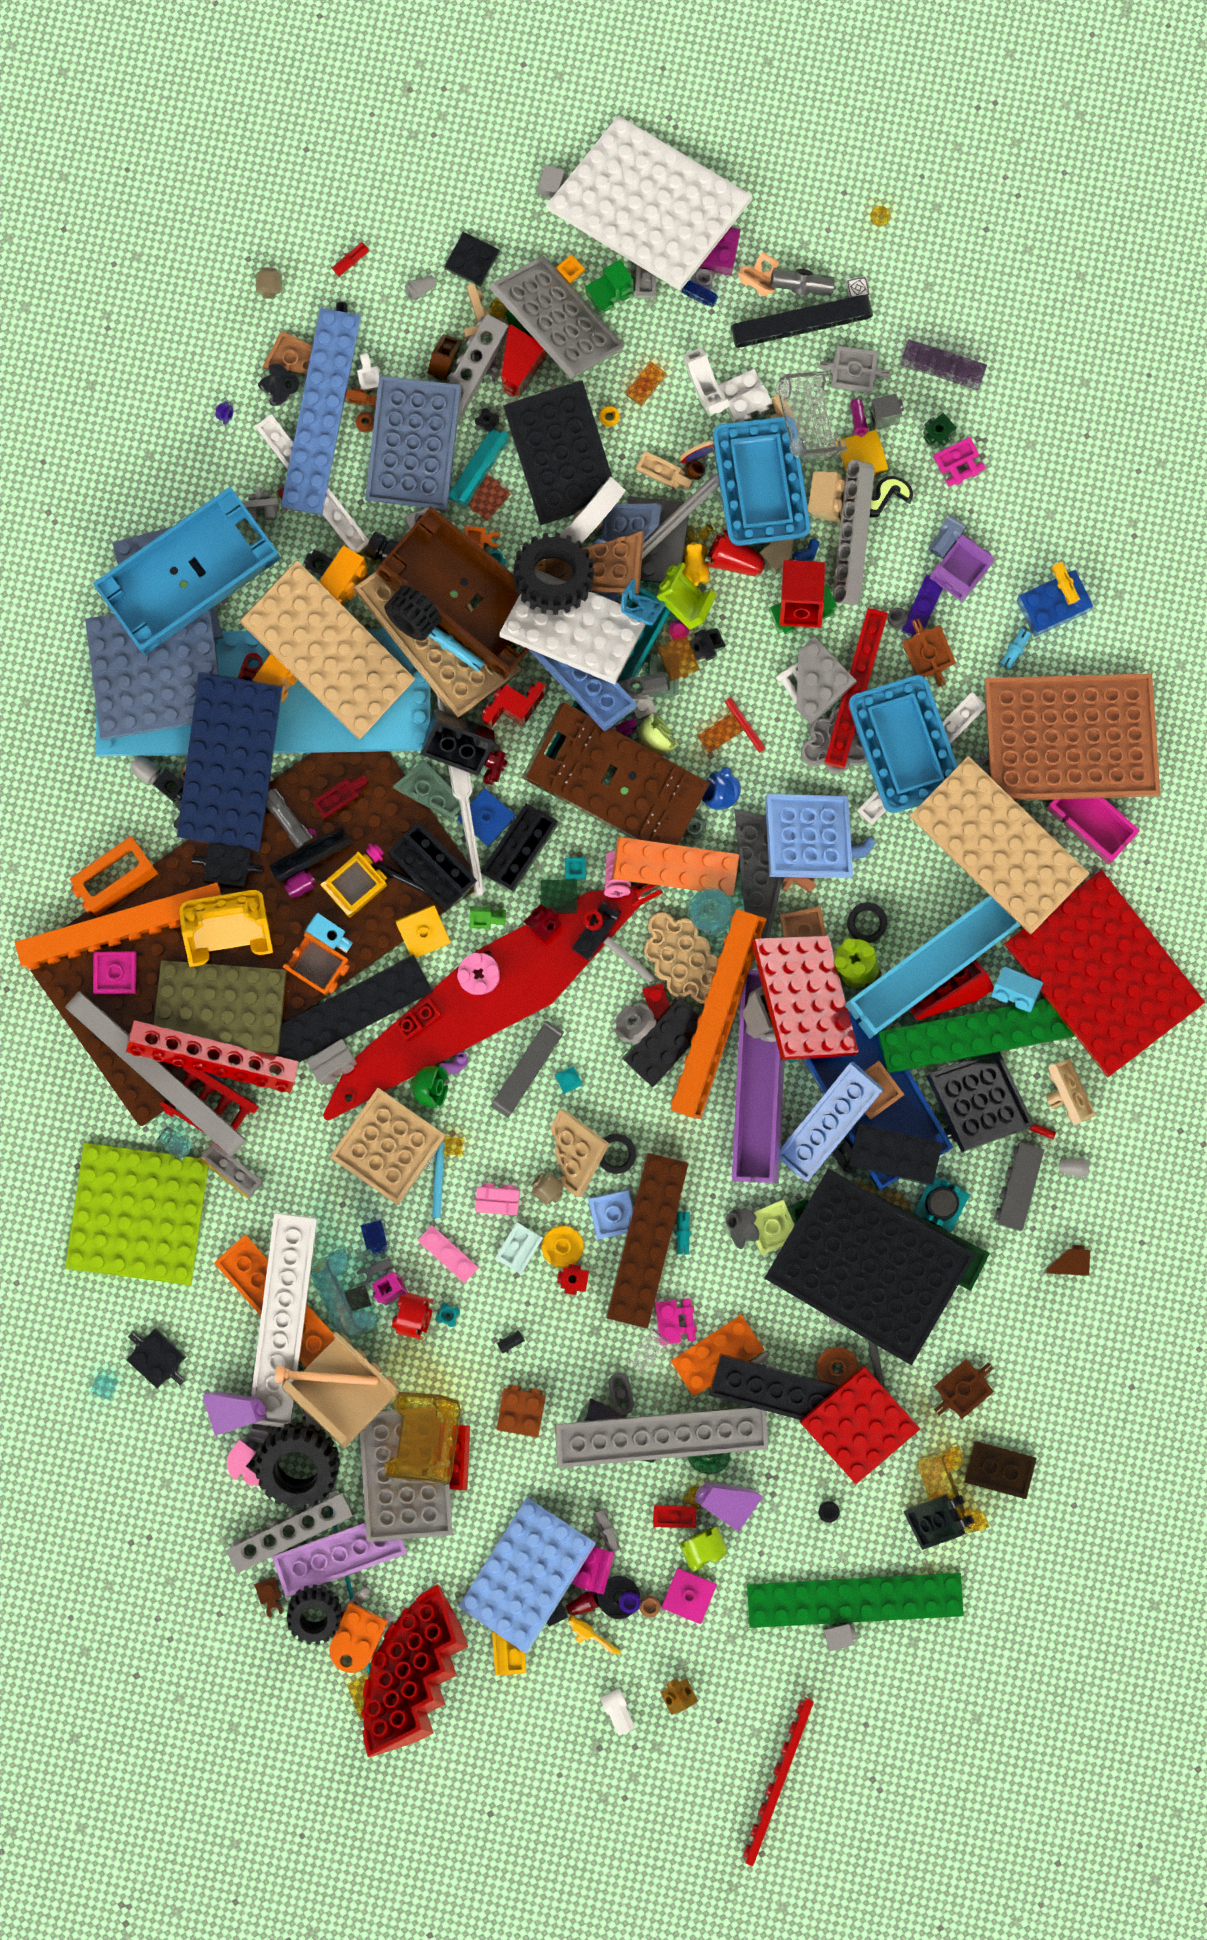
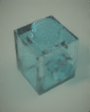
[154,1125,193,1161]

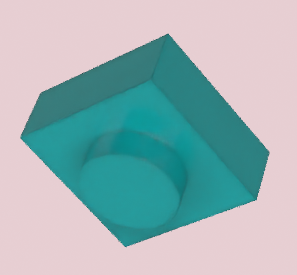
[565,857,586,880]
[555,1066,583,1094]

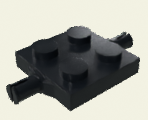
[192,842,264,889]
[127,1328,187,1389]

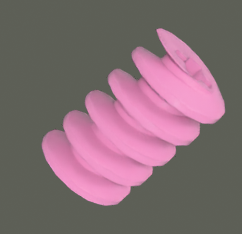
[604,850,631,898]

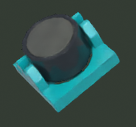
[913,1177,970,1232]

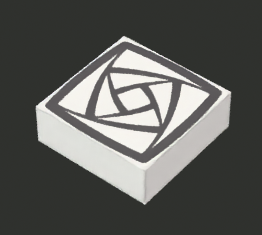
[846,276,870,298]

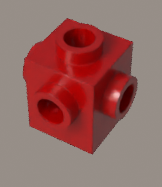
[557,1264,589,1295]

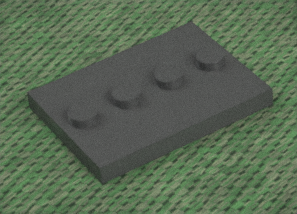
[628,496,689,583]

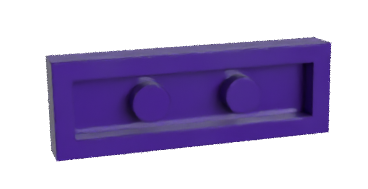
[901,574,943,636]

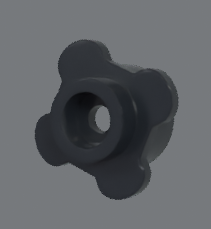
[475,408,499,432]

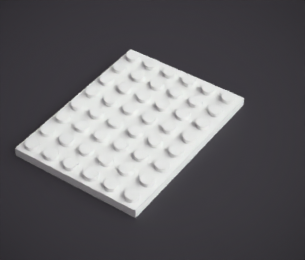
[546,115,752,291]

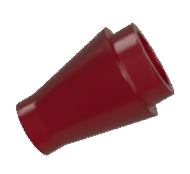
[566,1591,599,1616]

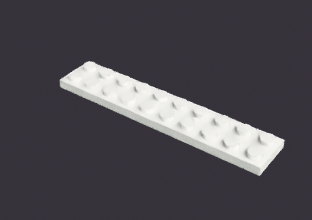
[251,1212,318,1428]

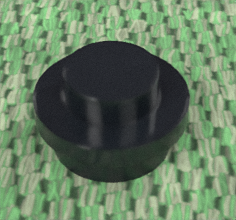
[818,1501,840,1523]

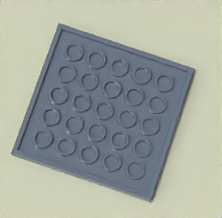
[85,609,220,740]

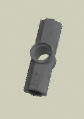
[770,268,835,296]
[617,672,669,699]

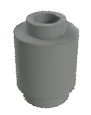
[130,756,161,786]

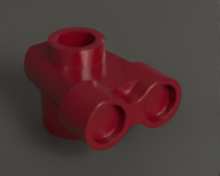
[483,750,507,785]

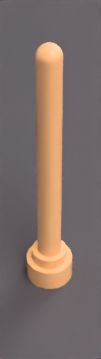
[275,1366,378,1385]

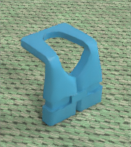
[621,579,665,626]

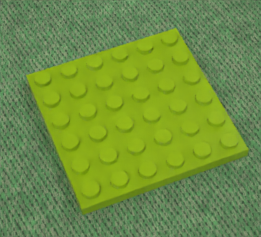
[65,1143,209,1286]

